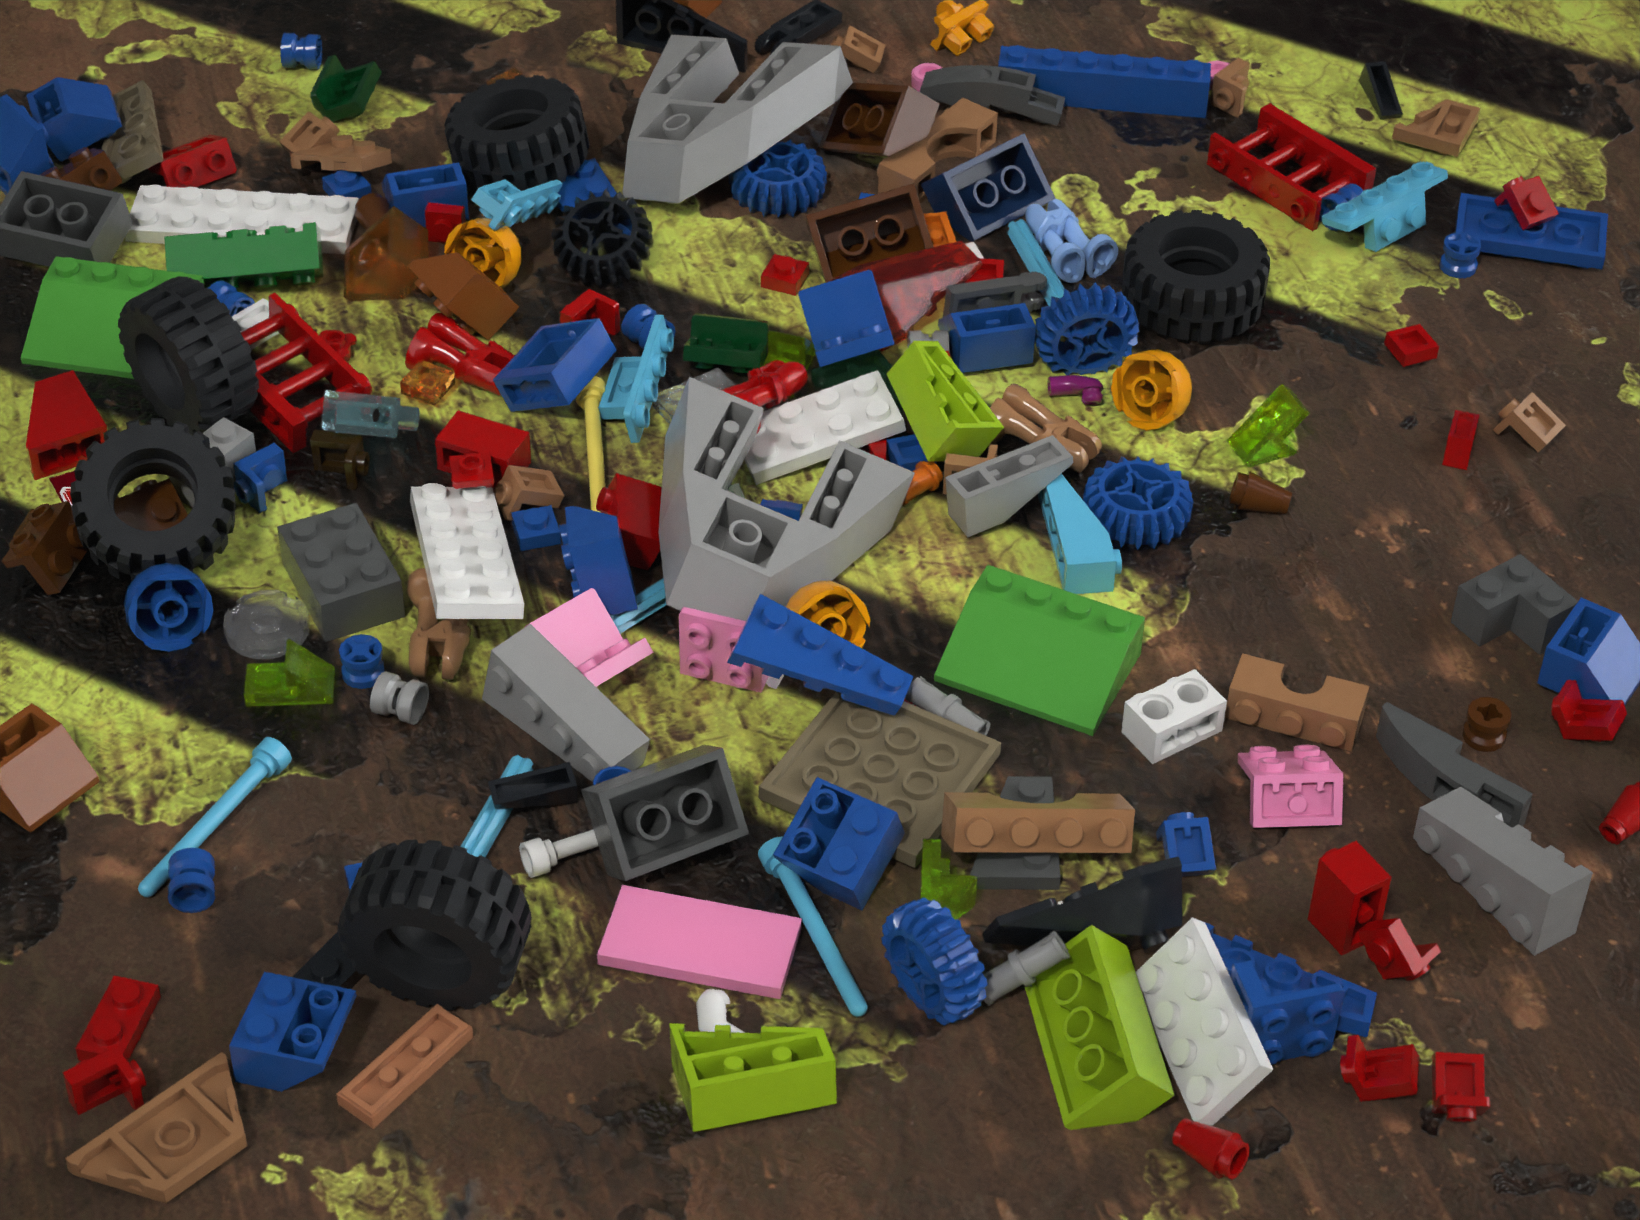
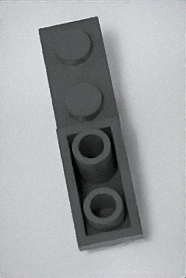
[920,65,1065,126]
[1376,702,1533,827]

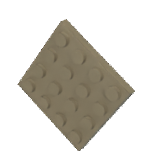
[759,691,1001,868]

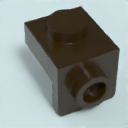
[310,430,370,490]

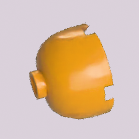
[444,218,522,289]
[1111,349,1192,430]
[786,580,870,648]

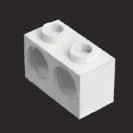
[1121,669,1227,764]

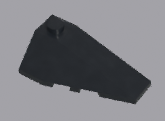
[616,0,747,73]
[982,856,1182,953]

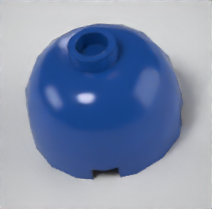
[124,563,214,652]

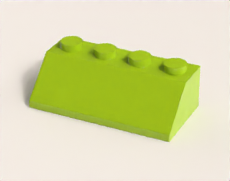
[1024,925,1175,1130]

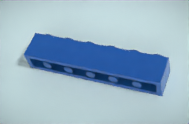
[998,45,1211,118]

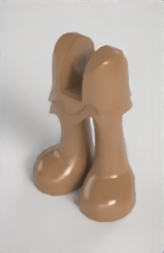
[990,383,1102,473]
[407,568,471,680]

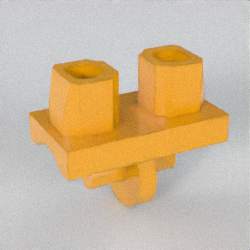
[930,0,995,56]

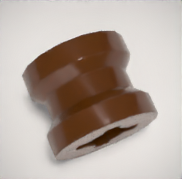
[1462,697,1512,752]

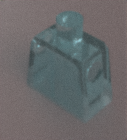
[321,389,420,438]

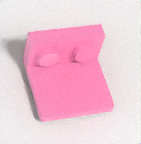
[524,588,654,687]
[679,607,769,693]
[1238,745,1343,828]

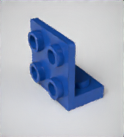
[798,270,895,367]
[1231,960,1344,1065]

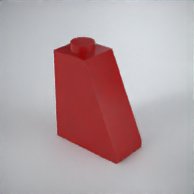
[26,370,107,480]

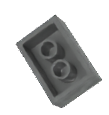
[0,171,133,267]
[277,503,405,642]
[581,745,749,881]

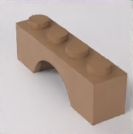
[877,98,998,204]
[941,792,1135,853]

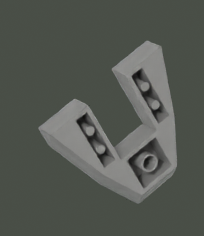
[622,35,853,204]
[658,377,915,621]

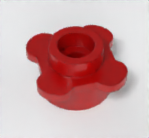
[319,330,357,361]

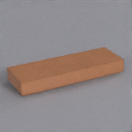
[336,1004,473,1129]

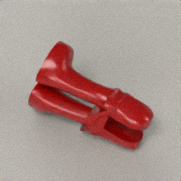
[405,313,515,396]
[722,360,808,435]

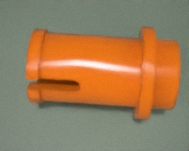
[903,461,943,506]

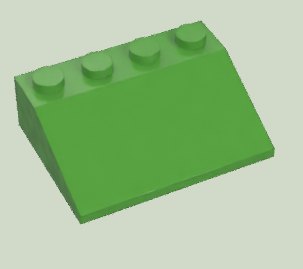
[21,256,205,379]
[934,565,1145,736]

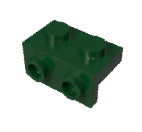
[310,55,382,122]
[683,313,769,373]

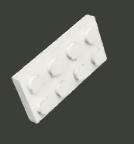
[744,370,906,485]
[1136,918,1273,1126]

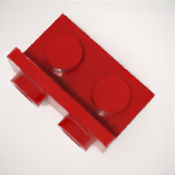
[149,135,237,188]

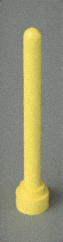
[576,376,606,512]

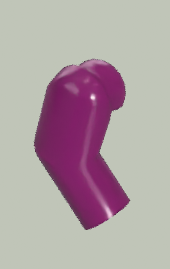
[1047,375,1104,405]

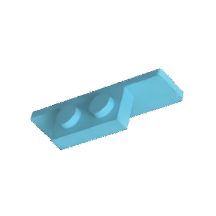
[1322,162,1448,252]
[471,179,563,231]
[598,315,674,443]

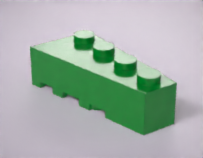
[164,222,324,289]

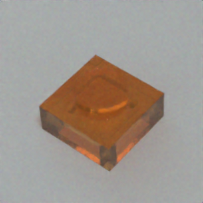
[400,360,455,406]

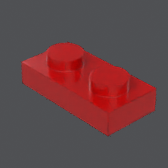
[75,975,161,1062]

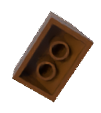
[818,82,939,157]
[806,183,936,283]

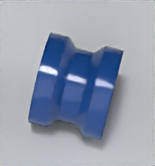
[1439,232,1481,278]
[339,634,385,689]

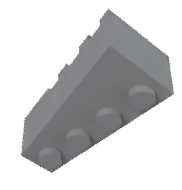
[482,624,650,782]
[1413,787,1593,956]

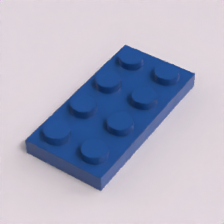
[1455,193,1608,269]

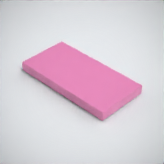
[597,885,802,999]

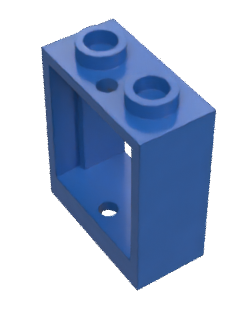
[493,318,617,412]

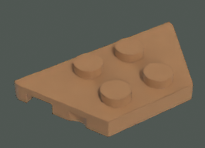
[65,1052,247,1203]

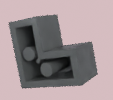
[1451,554,1578,655]

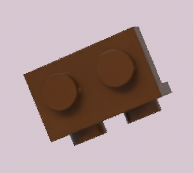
[40,147,122,191]
[114,478,188,531]
[1,501,89,595]

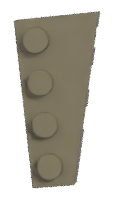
[102,80,164,184]

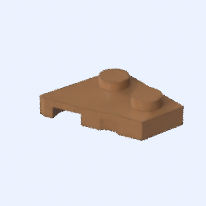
[1392,99,1480,157]
[290,135,392,172]

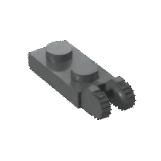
[943,271,1047,317]

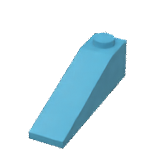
[1038,473,1122,594]

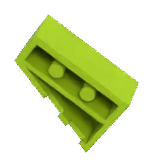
[887,341,1004,462]
[669,1023,837,1132]

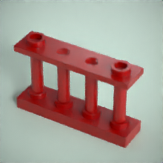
[1207,103,1376,231]
[241,293,372,453]

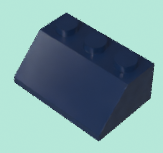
[921,133,1056,242]

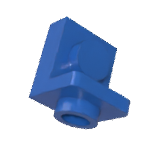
[233,443,287,513]
[1156,812,1216,877]

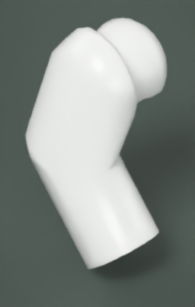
[696,989,745,1033]

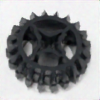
[552,189,654,288]

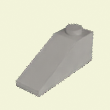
[945,435,1073,537]

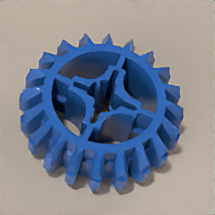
[729,139,827,218]
[1035,282,1139,375]
[1082,455,1193,550]
[881,897,987,1025]

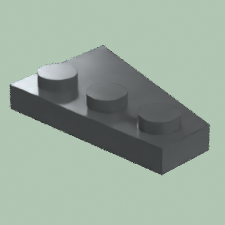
[968,776,1061,890]

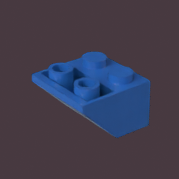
[26,77,123,162]
[0,94,54,195]
[382,162,469,231]
[938,303,1036,373]
[559,506,638,615]
[1537,598,1640,706]
[773,777,905,911]
[229,971,356,1092]

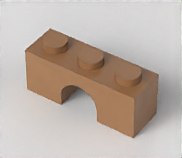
[1225,653,1370,752]

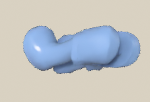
[1025,199,1119,283]

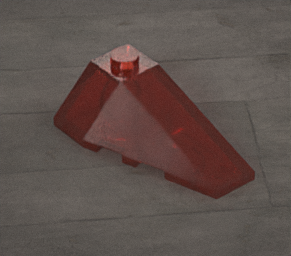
[828,241,982,356]

